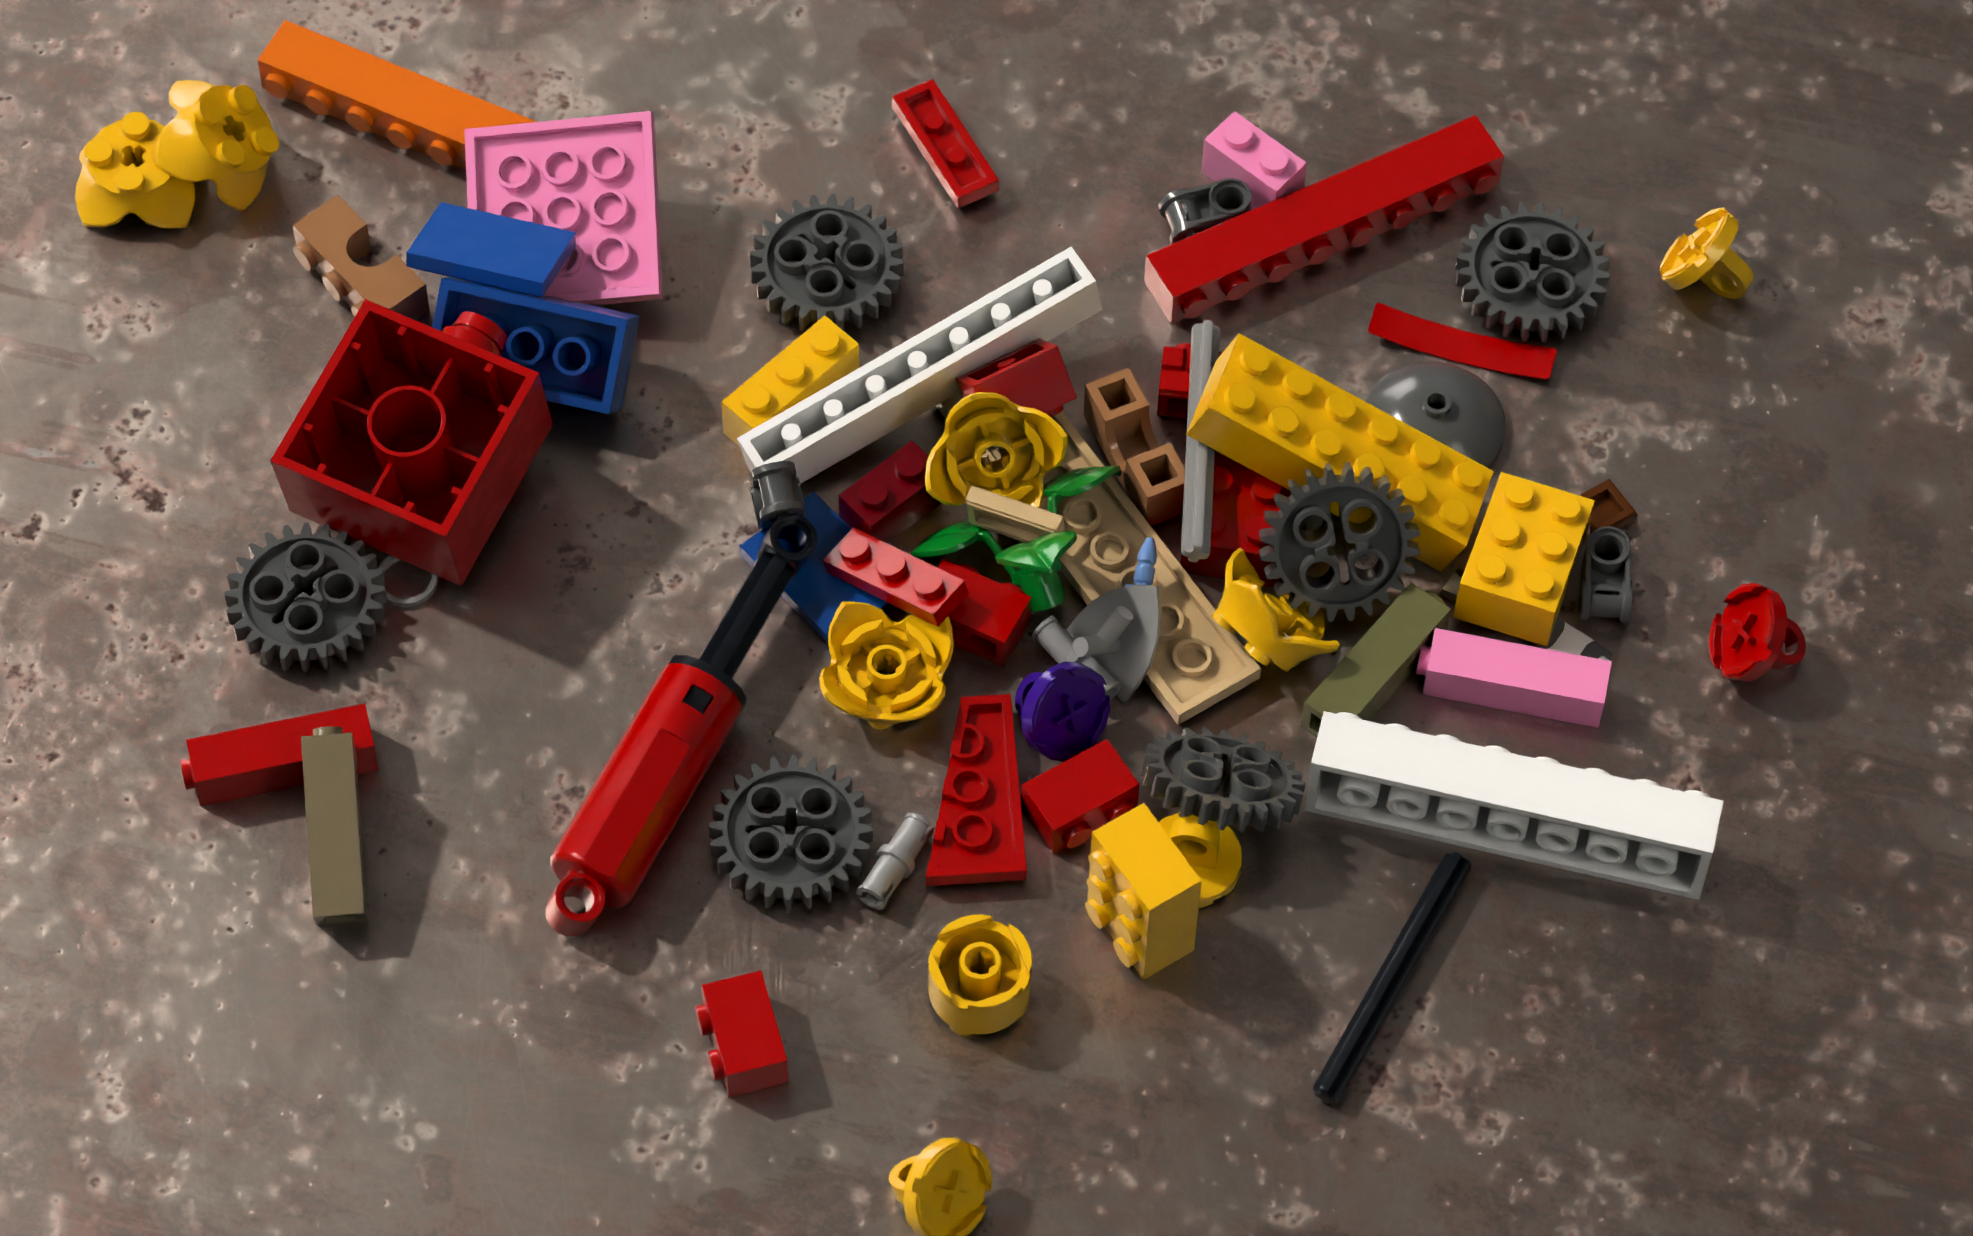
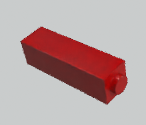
[180,703,379,806]

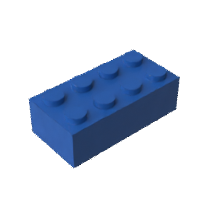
[432,277,640,414]

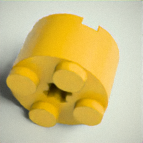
[928,914,1032,1036]

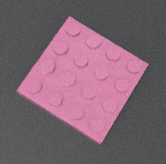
[465,111,663,305]

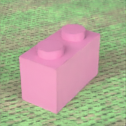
[1201,111,1307,209]

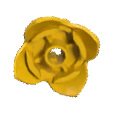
[155,80,280,212]
[75,112,196,228]
[925,392,1068,508]
[1212,548,1340,672]
[819,601,954,730]

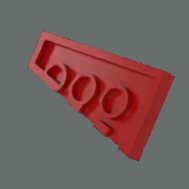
[925,694,1027,886]

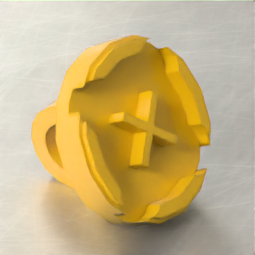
[1660,208,1754,299]
[1159,812,1242,908]
[888,1137,992,1236]

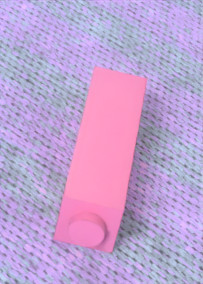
[1416,628,1612,728]

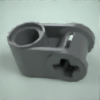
[1158,178,1251,244]
[750,461,807,529]
[1578,526,1633,624]

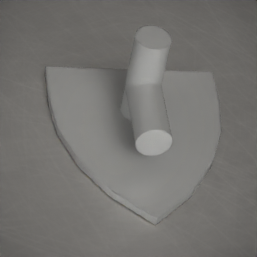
[1067,585,1162,703]

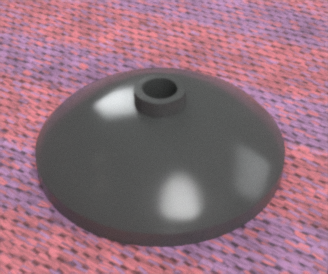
[1365,362,1506,468]

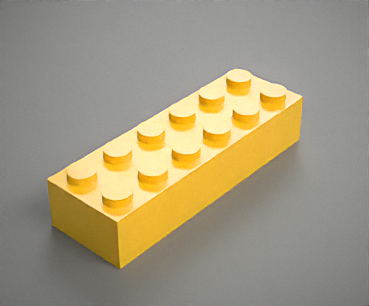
[1186,333,1494,572]

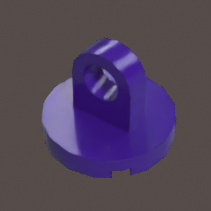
[1015,661,1111,761]

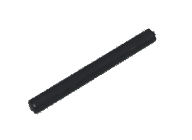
[1313,852,1471,1105]

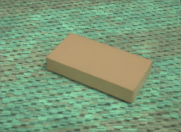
[965,486,1065,543]

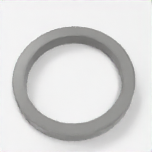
[378,555,438,607]

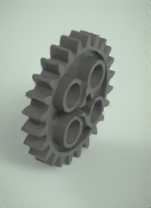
[750,194,904,331]
[1455,202,1611,342]
[1259,462,1420,622]
[224,522,387,672]
[1140,727,1306,832]
[709,755,873,911]

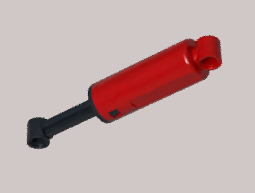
[545,514,818,937]

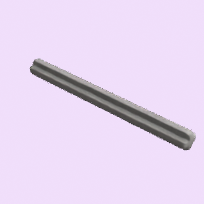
[1181,320,1220,562]

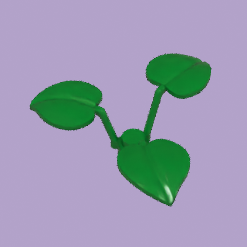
[910,466,1122,612]

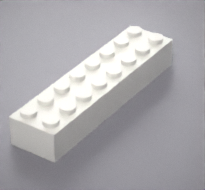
[1304,711,1724,900]

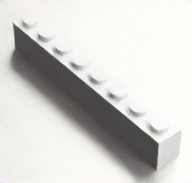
[737,246,1102,484]

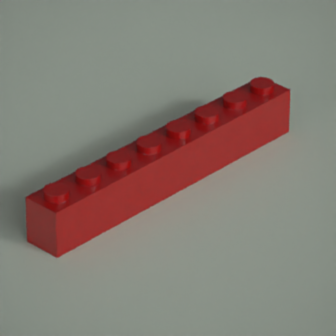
[1144,115,1504,324]

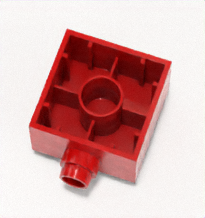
[270,299,553,586]

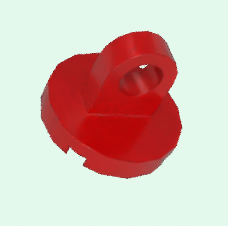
[1708,583,1806,682]

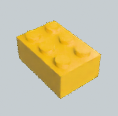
[1453,472,1595,646]
[1085,803,1202,980]

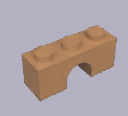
[293,195,430,320]
[1083,368,1185,526]

